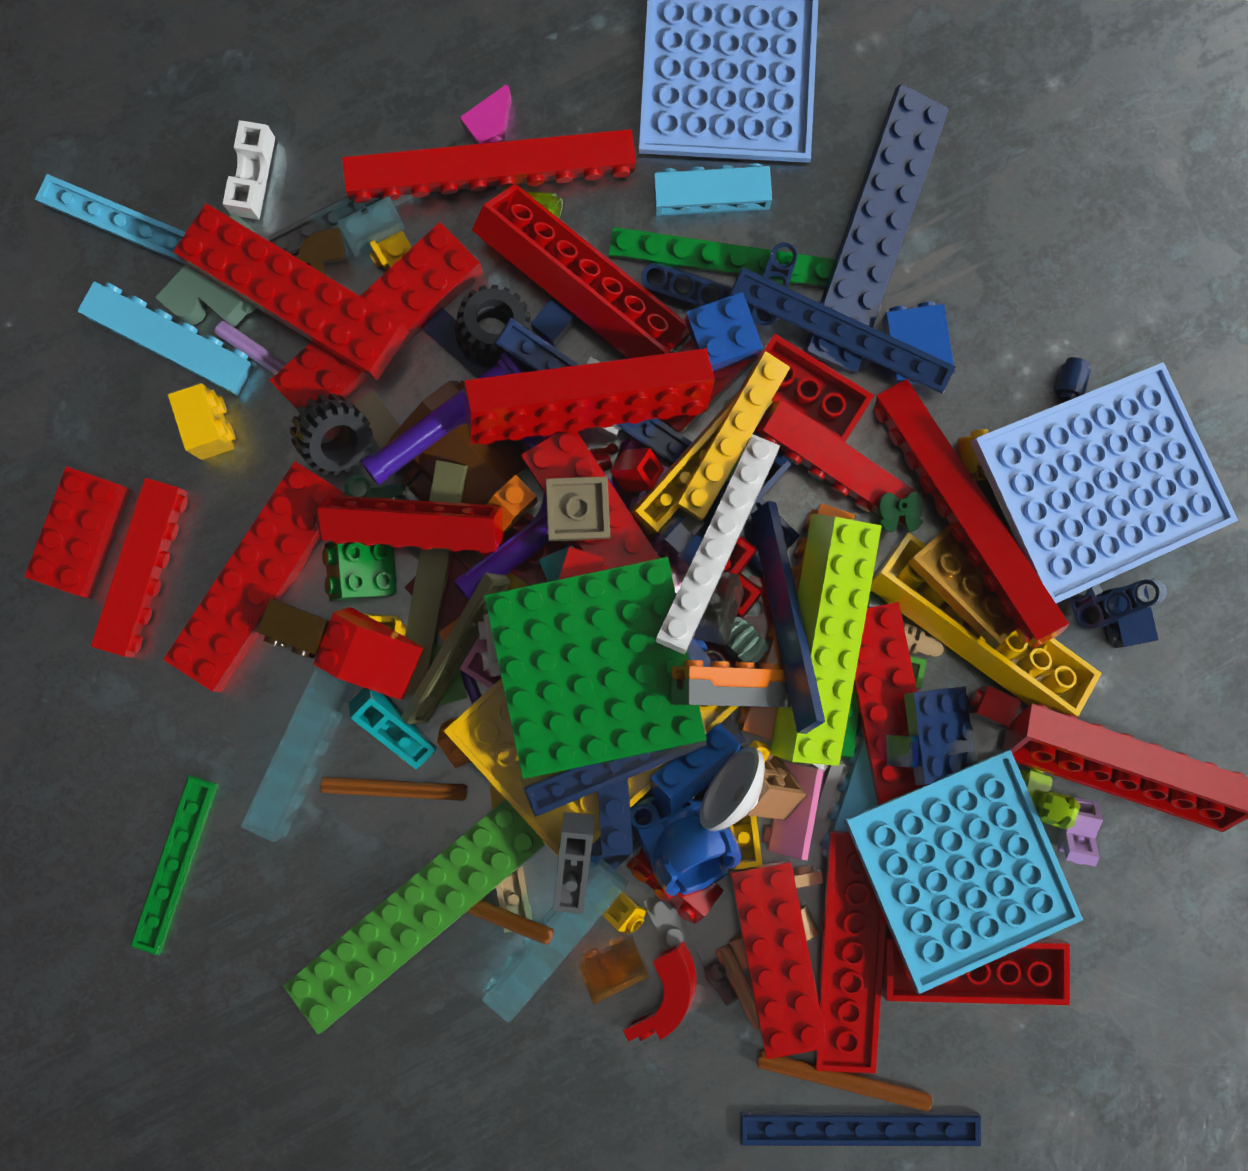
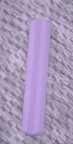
[214,321,287,375]

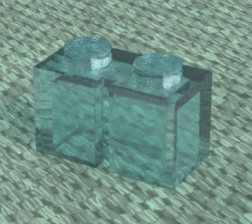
[337,196,407,257]

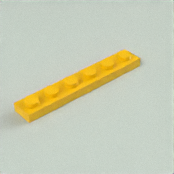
[675,351,790,521]

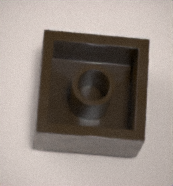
[257,598,330,659]

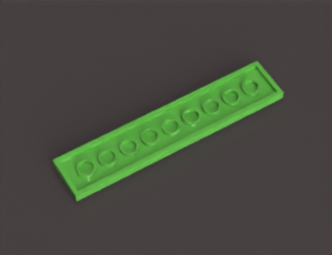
[283,799,547,1034]

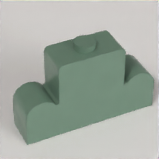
[155,212,256,327]

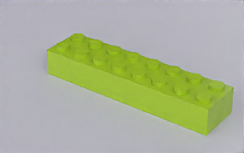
[770,514,882,766]

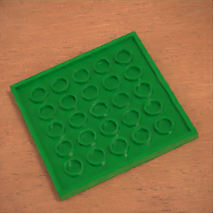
[484,557,706,779]

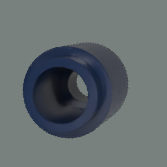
[1055,357,1091,402]

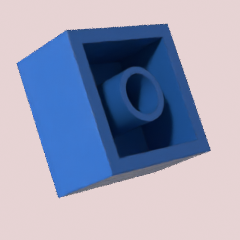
[685,292,763,372]

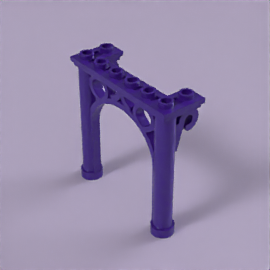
[360,352,615,601]

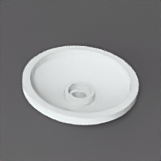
[700,747,765,832]

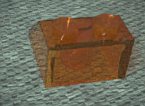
[579,934,649,1004]

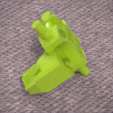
[981,760,1080,829]

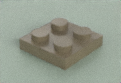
[546,477,611,541]

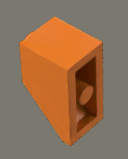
[486,475,538,534]

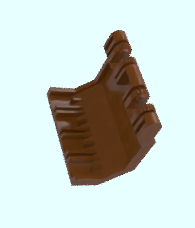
[383,380,529,505]

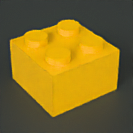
[168,383,236,460]

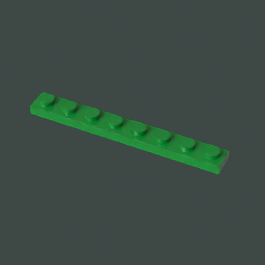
[609,227,835,289]

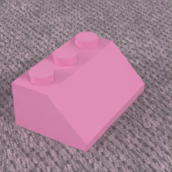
[762,761,824,860]

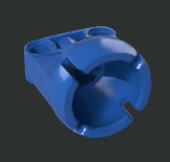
[630,785,741,896]

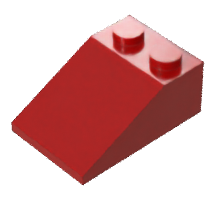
[313,607,424,700]

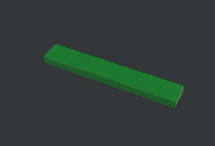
[130,775,219,956]

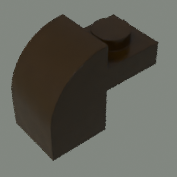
[298,228,347,276]

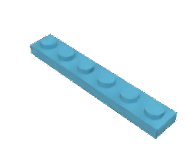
[35,174,186,265]

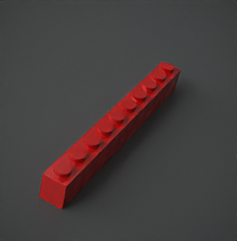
[342,129,636,203]
[874,379,1069,649]

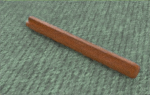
[757,1051,932,1112]

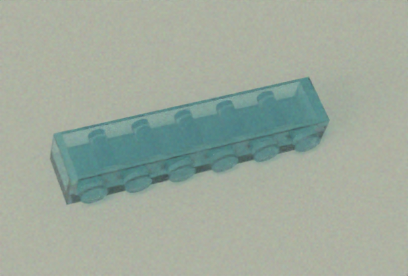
[241,667,355,842]
[482,858,628,1023]

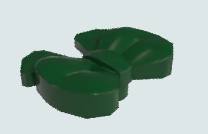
[877,492,924,532]

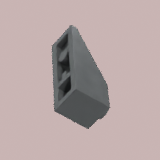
[553,812,594,914]

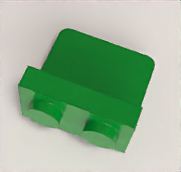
[322,541,396,602]

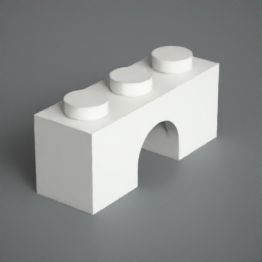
[223,120,275,220]

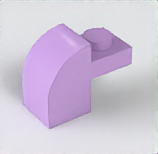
[1058,796,1103,867]

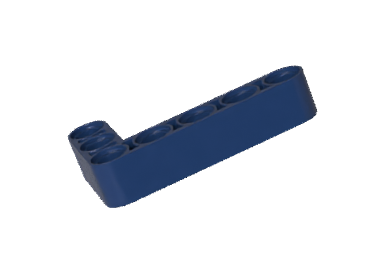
[641,242,797,326]
[1068,578,1167,629]

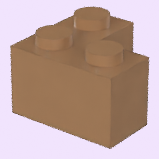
[747,754,807,820]

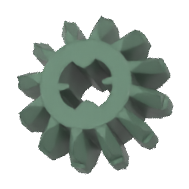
[716,617,768,664]

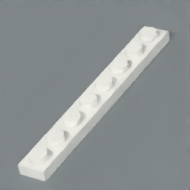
[656,434,780,655]

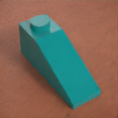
[349,688,437,770]

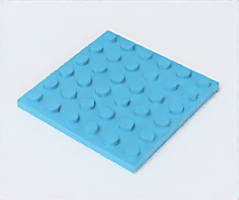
[844,750,1083,994]

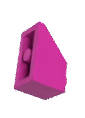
[460,84,512,144]

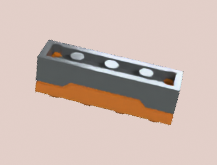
[671,660,791,707]

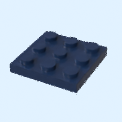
[904,686,977,785]

